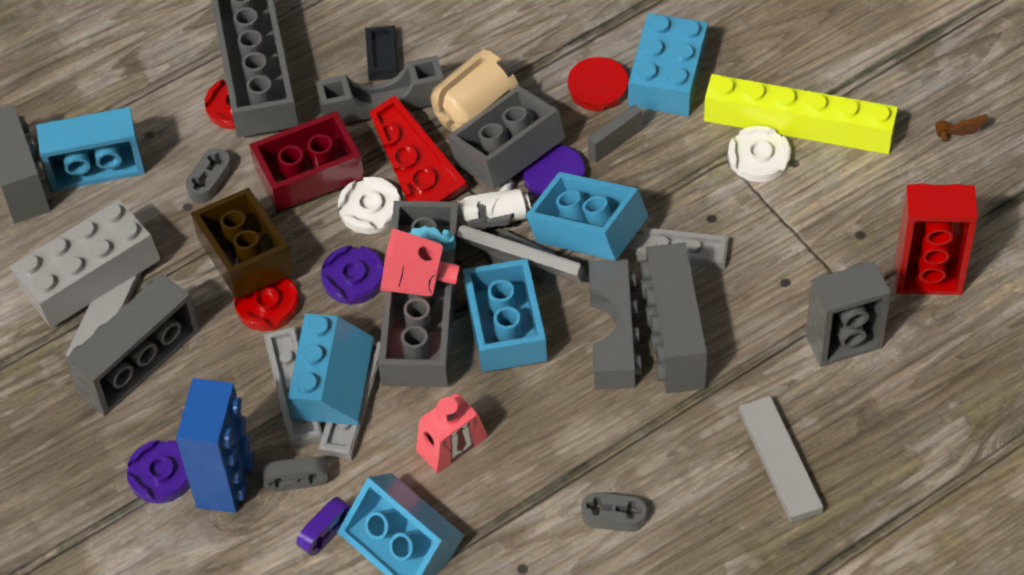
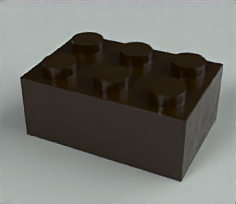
[191,187,295,299]

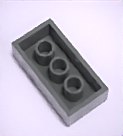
[640,242,707,394]
[65,273,199,416]

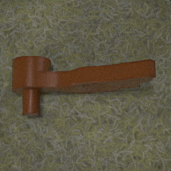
[935,114,988,142]

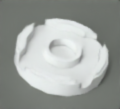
[728,126,791,182]
[338,177,401,234]

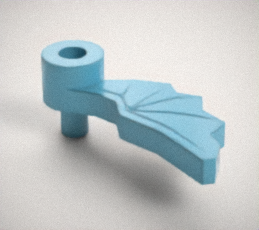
[409,226,456,251]

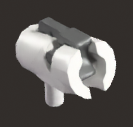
[457,179,531,231]

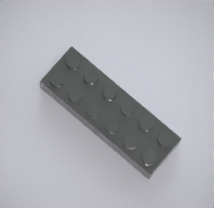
[211,0,298,137]
[378,201,460,387]

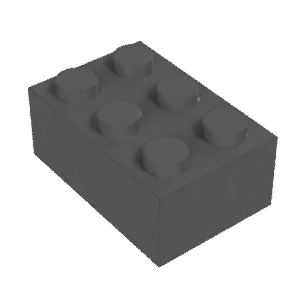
[447,85,566,190]
[0,104,53,224]
[805,261,891,367]

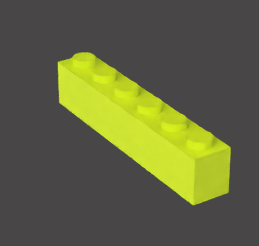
[704,74,898,154]

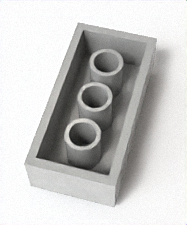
[9,199,161,328]

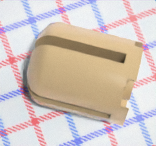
[430,49,519,132]

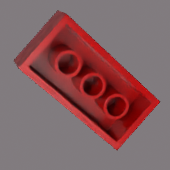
[895,183,977,295]

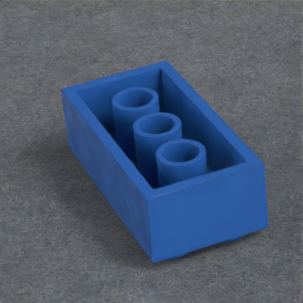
[176,378,255,513]

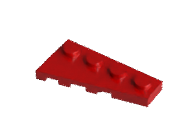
[369,95,468,202]

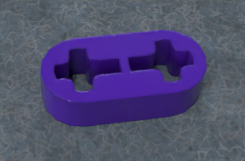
[296,497,352,556]

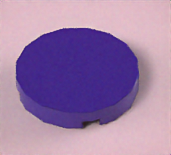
[522,145,585,198]
[321,246,384,305]
[127,440,190,504]

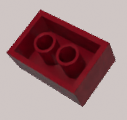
[249,111,364,212]

